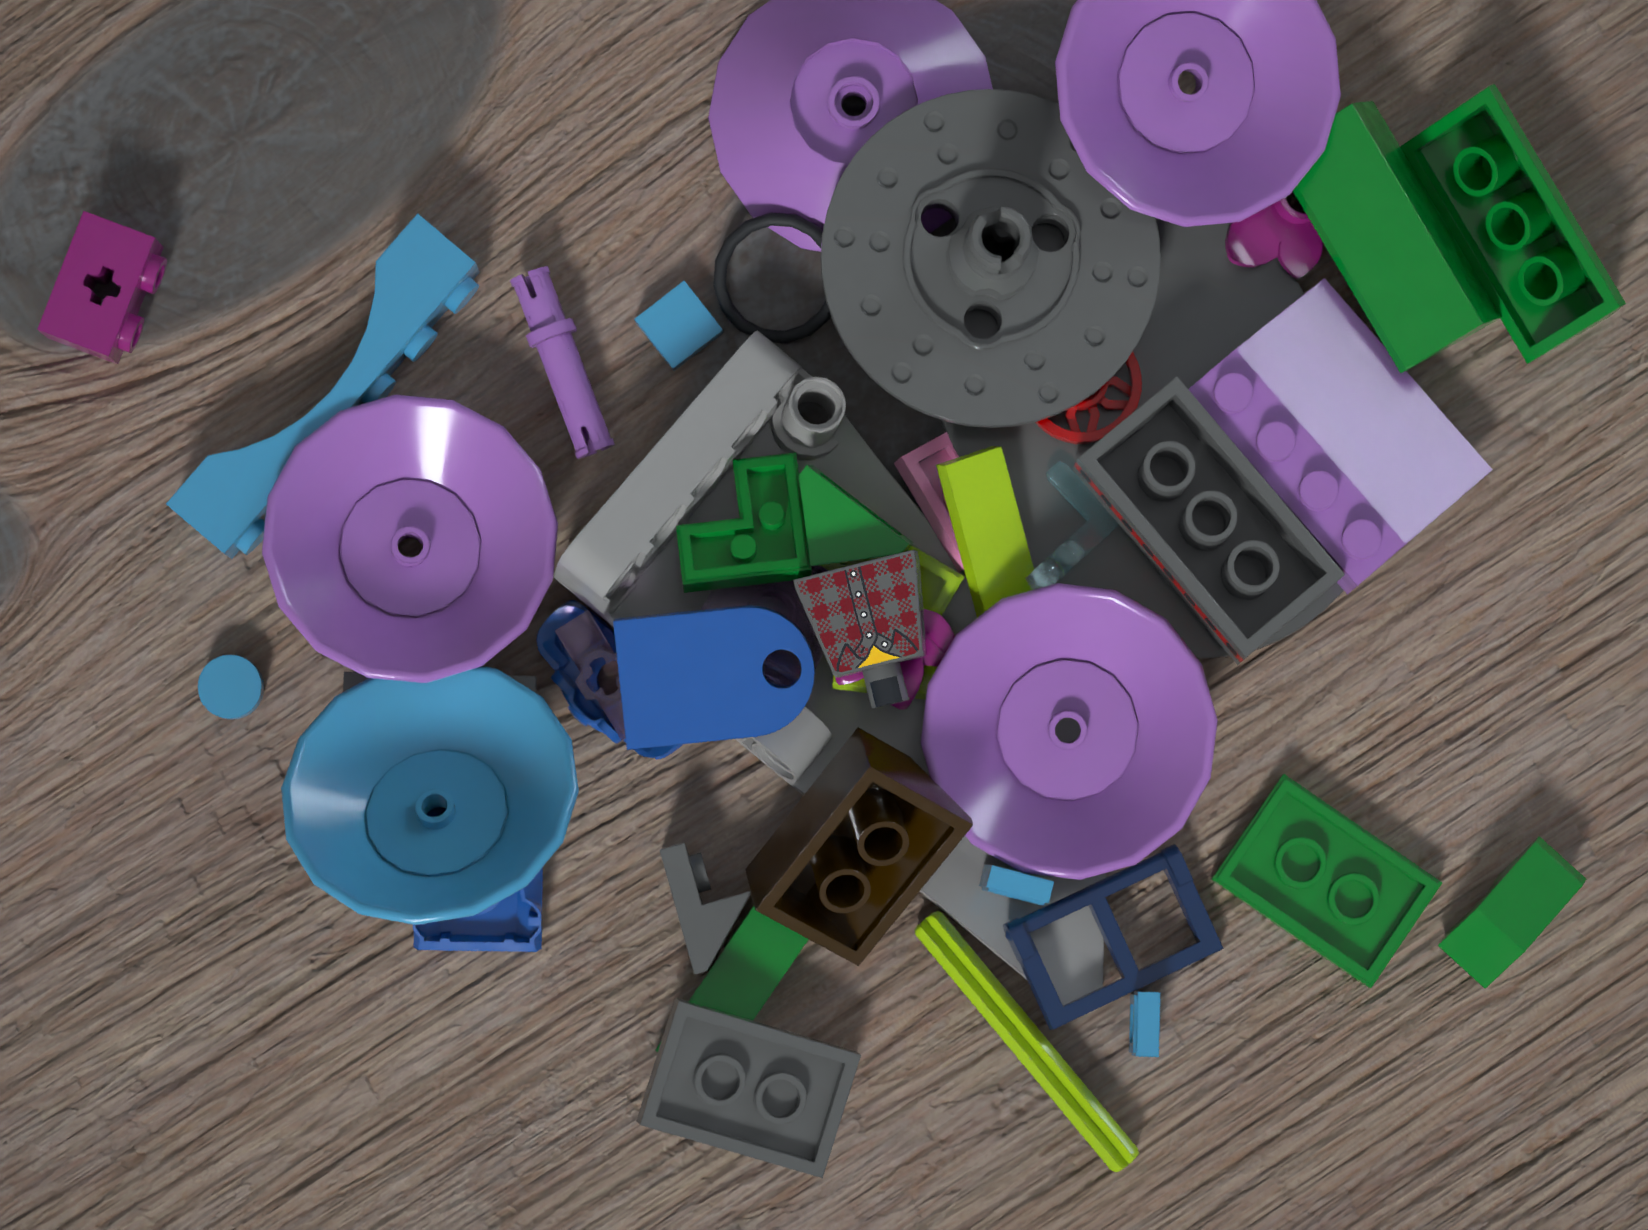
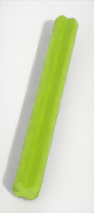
[914,911,1139,1173]

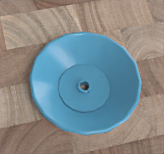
[281,666,579,925]

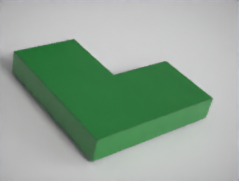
[676,452,812,593]

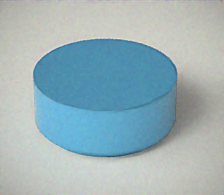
[198,655,264,720]

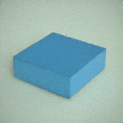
[634,281,724,371]
[979,864,1054,906]
[1129,991,1161,1057]

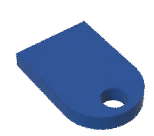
[613,605,815,750]

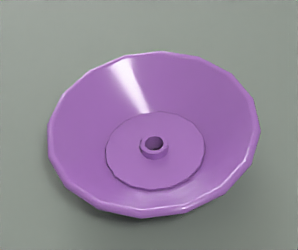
[708,0,993,252]
[1055,0,1341,227]
[262,395,558,683]
[920,583,1218,880]

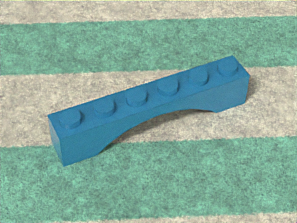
[166,213,480,559]

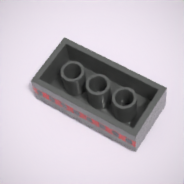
[1072,377,1345,665]

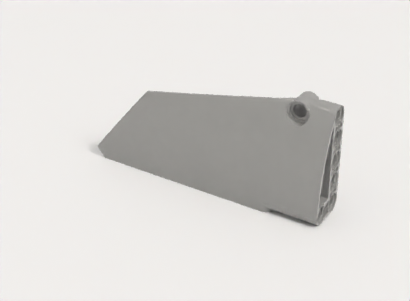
[553,330,1106,1005]

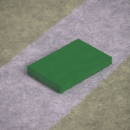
[1210,774,1442,988]

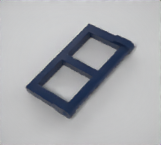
[1003,844,1224,1030]

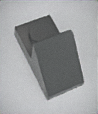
[660,843,751,974]

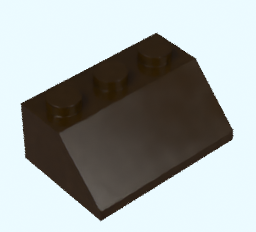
[745,727,973,966]

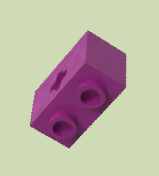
[37,211,167,364]

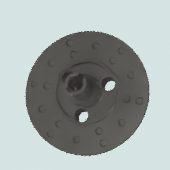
[820,89,1161,428]

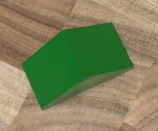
[799,465,914,566]

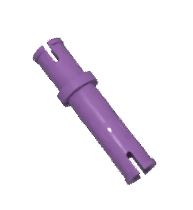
[510,266,615,459]

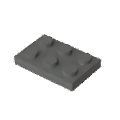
[636,998,861,1178]

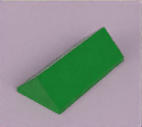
[1400,84,1626,364]
[1293,101,1501,373]

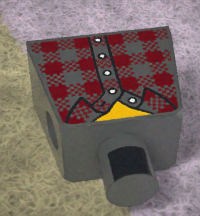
[793,550,927,709]

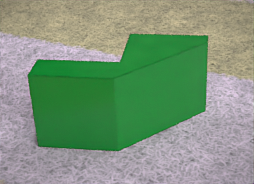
[1438,836,1587,989]

